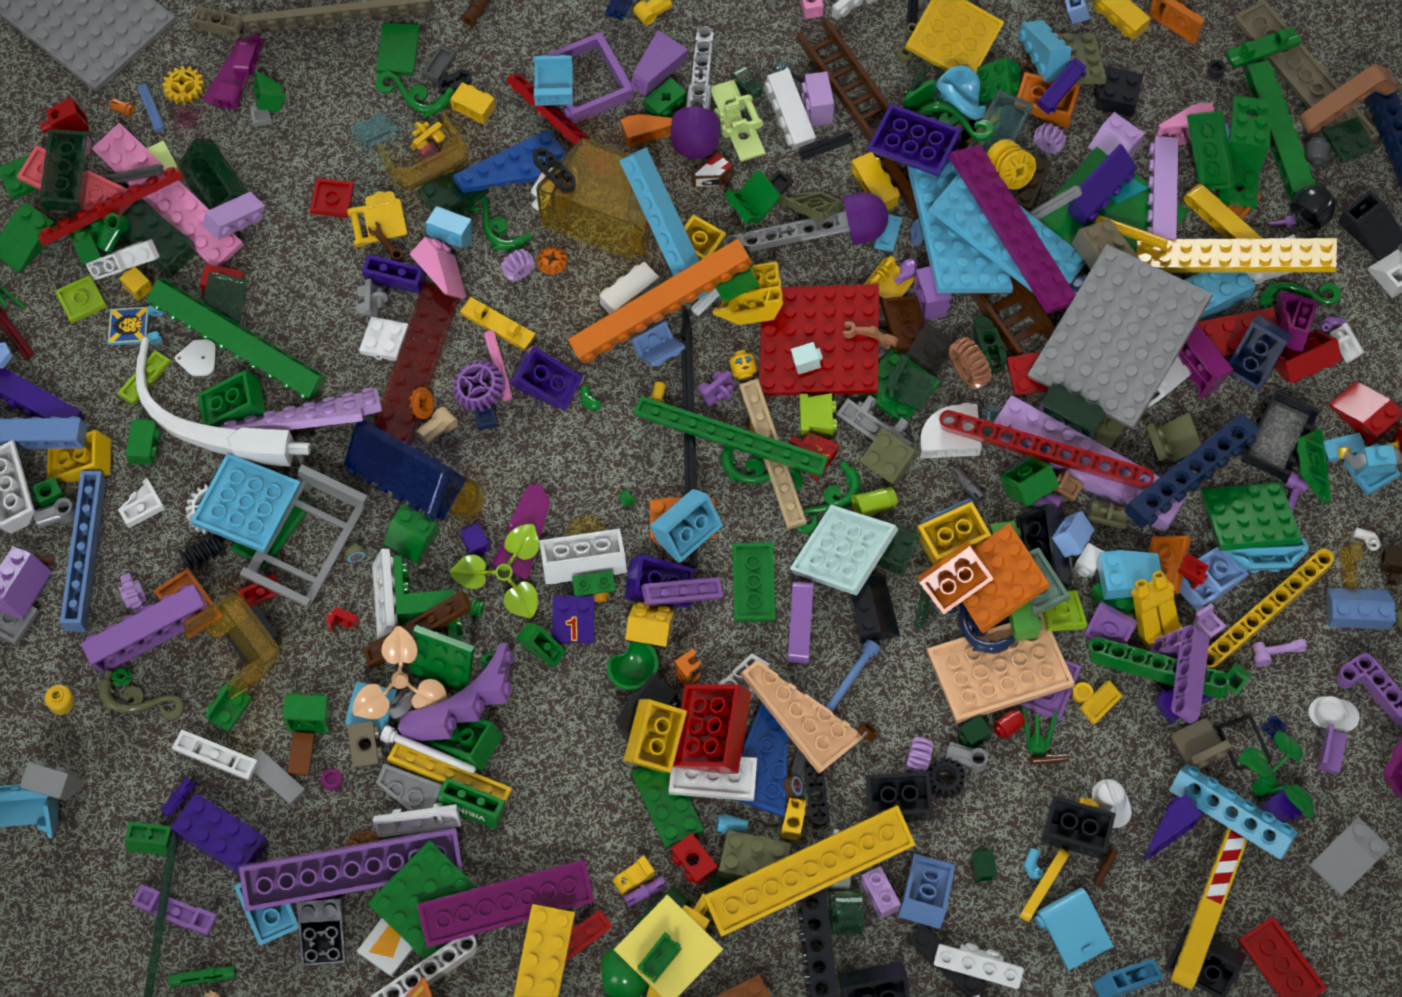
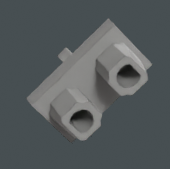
[356,279,388,318]

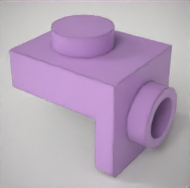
[1193,604,1227,641]

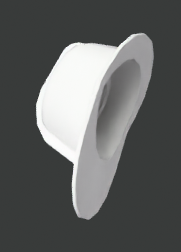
[1309,696,1359,732]
[1092,779,1132,828]

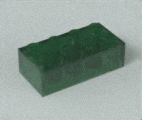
[39,129,91,212]
[116,199,197,279]

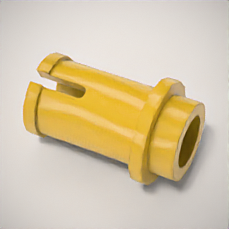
[649,382,666,403]

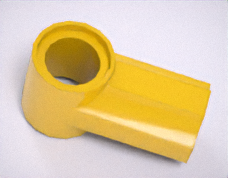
[633,0,672,26]

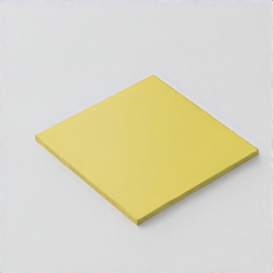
[614,895,724,997]

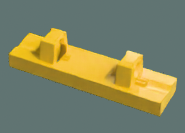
[460,297,536,351]

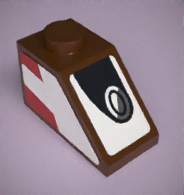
[691,151,734,187]

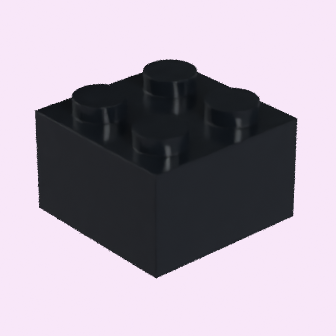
[1096,66,1143,117]

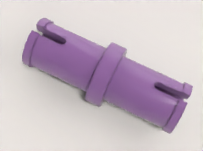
[623,876,668,907]

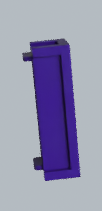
[1037,58,1087,115]

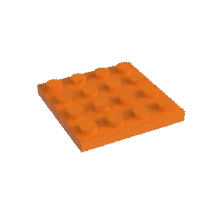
[962,523,1051,633]

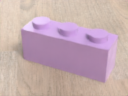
[203,192,265,240]

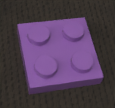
[1084,602,1138,644]

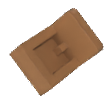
[1053,470,1083,502]

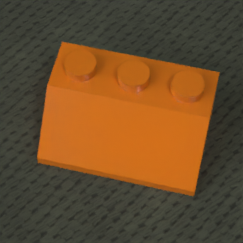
[918,541,994,615]

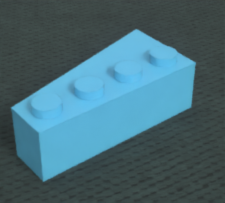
[1018,20,1072,82]

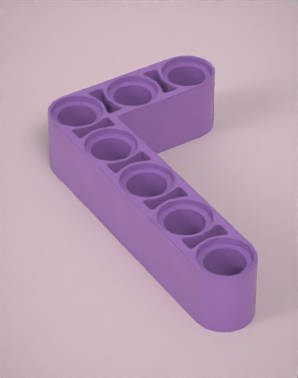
[1150,625,1209,723]

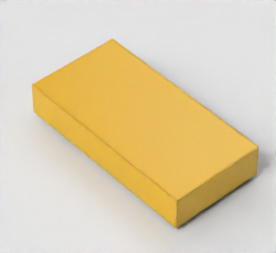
[1079,681,1123,724]

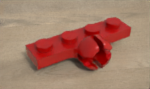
[566,910,613,962]

